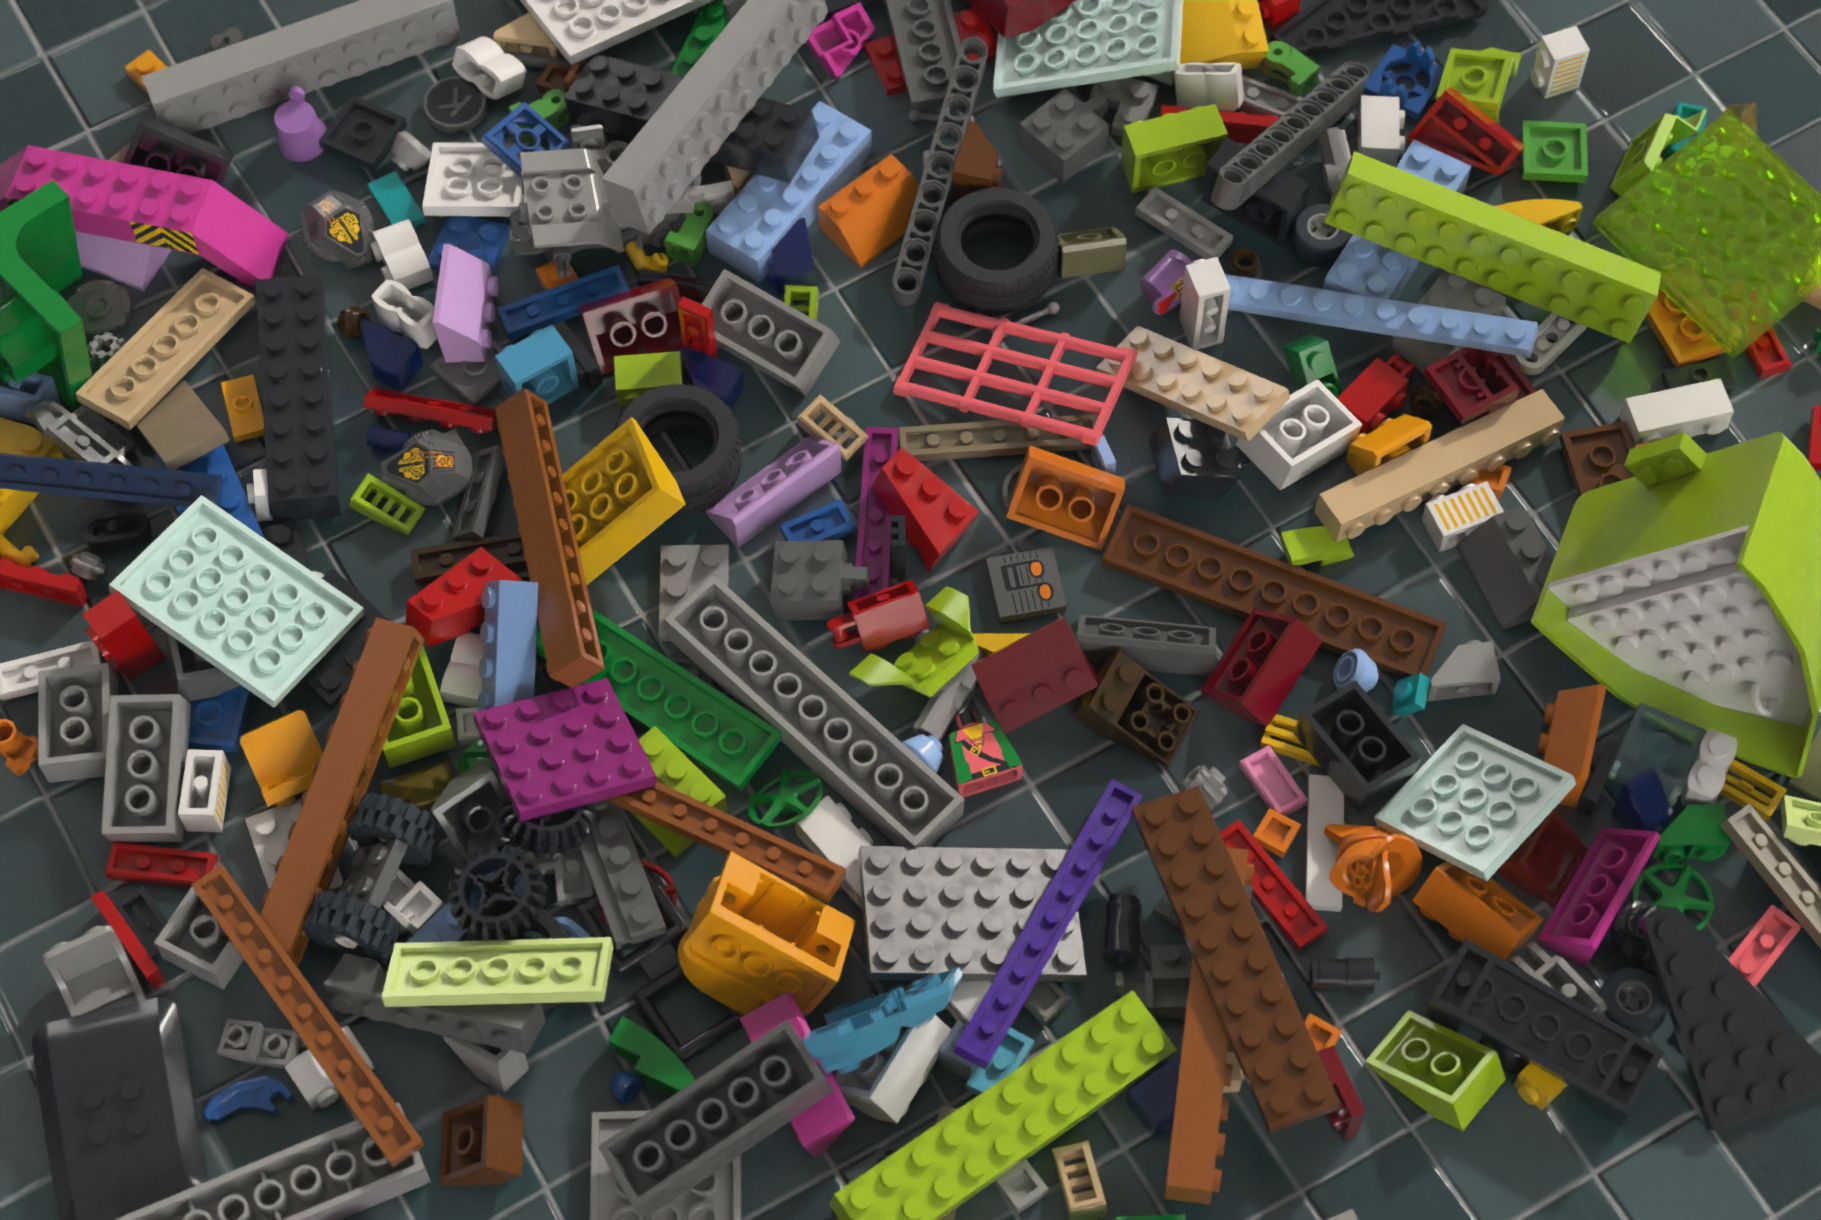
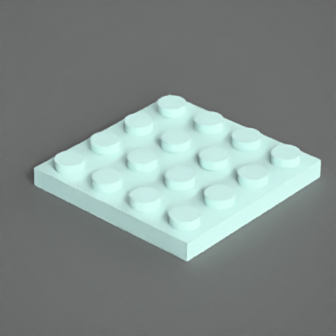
[1374,724,1576,881]

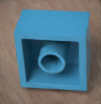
[495,324,579,405]

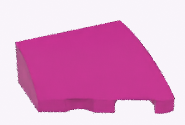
[806,2,875,80]

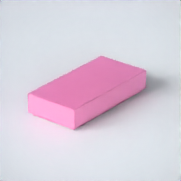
[1239,745,1308,816]

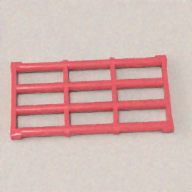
[893,301,1138,446]

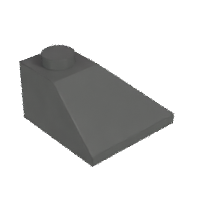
[431,762,509,867]

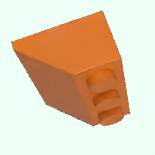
[818,154,927,268]
[1006,445,1125,551]
[1536,684,1607,808]
[1412,861,1544,962]

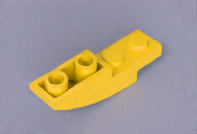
[1494,199,1583,233]

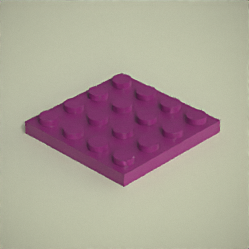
[474,678,656,822]

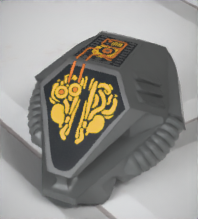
[301,190,374,270]
[380,429,473,506]

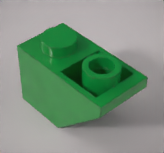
[1283,334,1343,398]
[1651,804,1730,862]

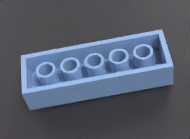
[706,101,872,283]
[1323,140,1471,300]

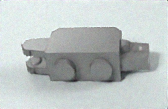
[1508,942,1607,1019]

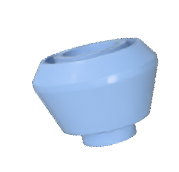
[1333,649,1378,692]
[902,734,944,774]

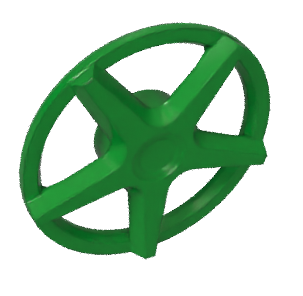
[748,769,823,829]
[1632,862,1715,931]

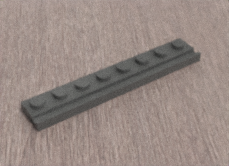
[579,800,666,950]

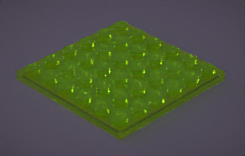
[1592,109,1821,359]

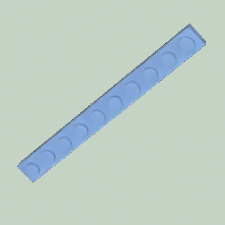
[1225,274,1539,357]

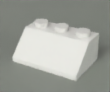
[834,1015,951,1123]

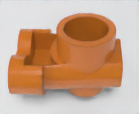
[0,719,38,776]

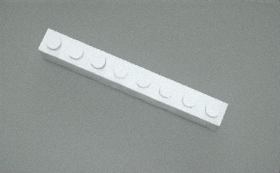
[795,796,992,1025]

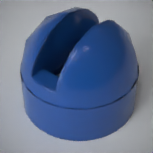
[610,1071,642,1104]

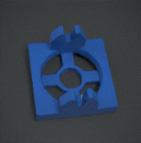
[1363,40,1444,120]
[481,102,571,178]

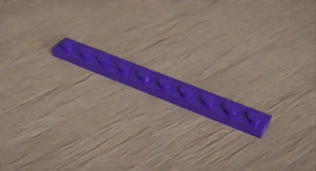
[953,779,1143,1070]

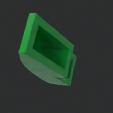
[608,1016,695,1097]

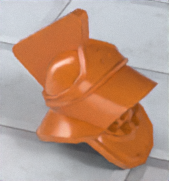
[1323,824,1423,912]

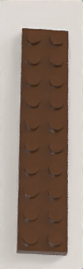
[1102,504,1448,679]
[1131,786,1340,1133]

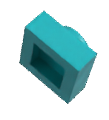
[1391,673,1430,717]

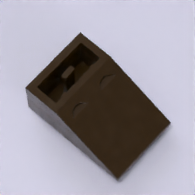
[1070,650,1200,767]

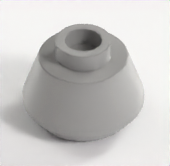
[391,131,431,172]

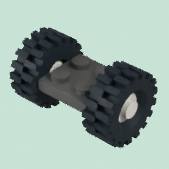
[302,793,444,966]

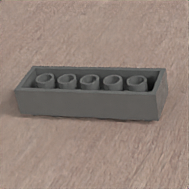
[598,1019,835,1218]

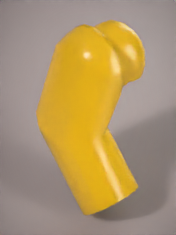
[625,241,669,272]
[0,534,39,568]

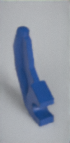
[202,1075,295,1121]

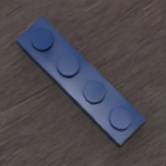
[497,265,630,341]

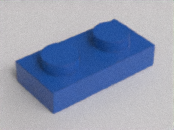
[780,499,856,541]

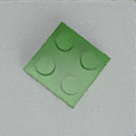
[1521,120,1588,183]

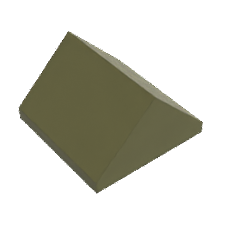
[1058,226,1127,279]

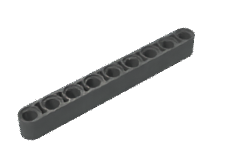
[891,37,988,306]
[1211,61,1370,210]

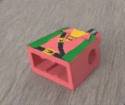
[949,710,1022,798]

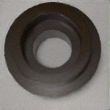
[1229,248,1261,278]

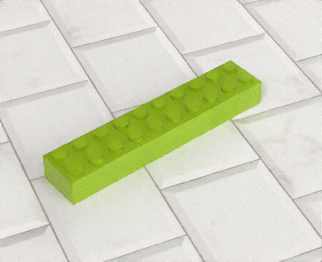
[1324,151,1661,343]
[829,990,1177,1220]

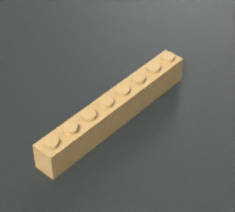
[1314,389,1565,543]

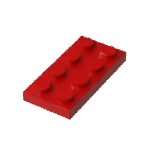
[864,7,998,97]

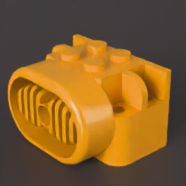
[678,851,856,1016]

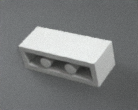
[1179,257,1231,350]
[1619,379,1734,446]

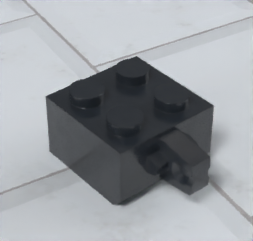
[1148,417,1251,499]

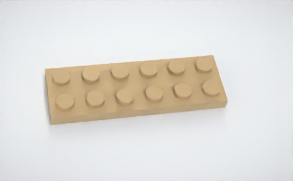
[76,268,255,430]
[1096,326,1290,442]

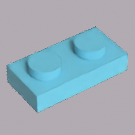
[966,1028,1035,1095]

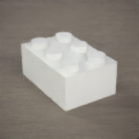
[1236,379,1363,491]

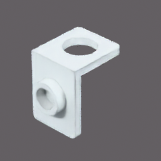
[571,124,606,149]

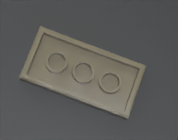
[135,379,230,470]

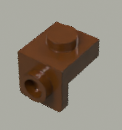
[537,61,583,94]

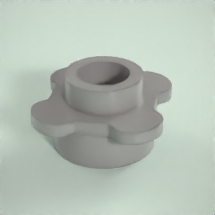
[71,552,105,580]

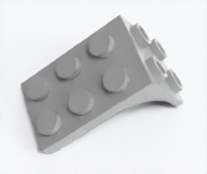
[42,925,147,1017]

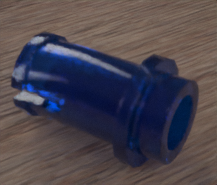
[367,425,411,451]

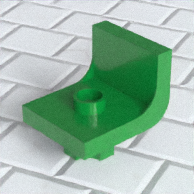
[0,180,92,411]

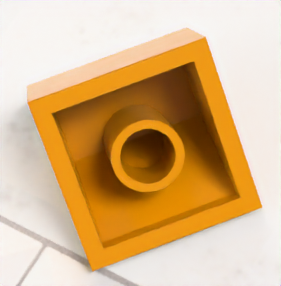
[1346,414,1432,476]

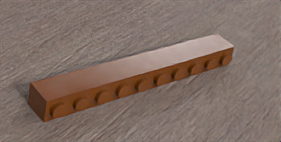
[495,387,604,688]
[260,617,425,967]
[1165,847,1254,1205]

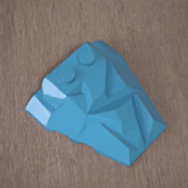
[802,967,963,1074]

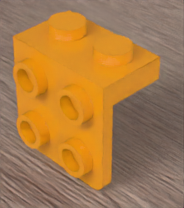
[240,710,323,808]

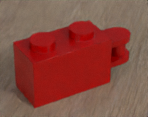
[1337,352,1416,435]
[827,580,930,651]

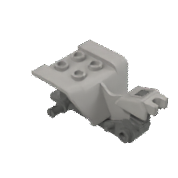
[509,148,704,278]

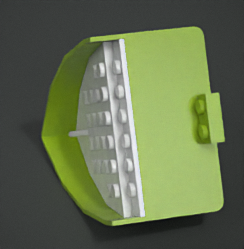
[1531,432,1821,778]

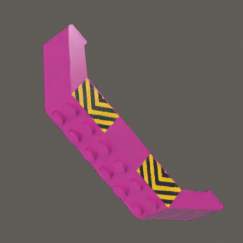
[0,145,288,287]

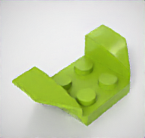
[1436,47,1522,124]
[1610,109,1707,217]
[849,586,979,697]

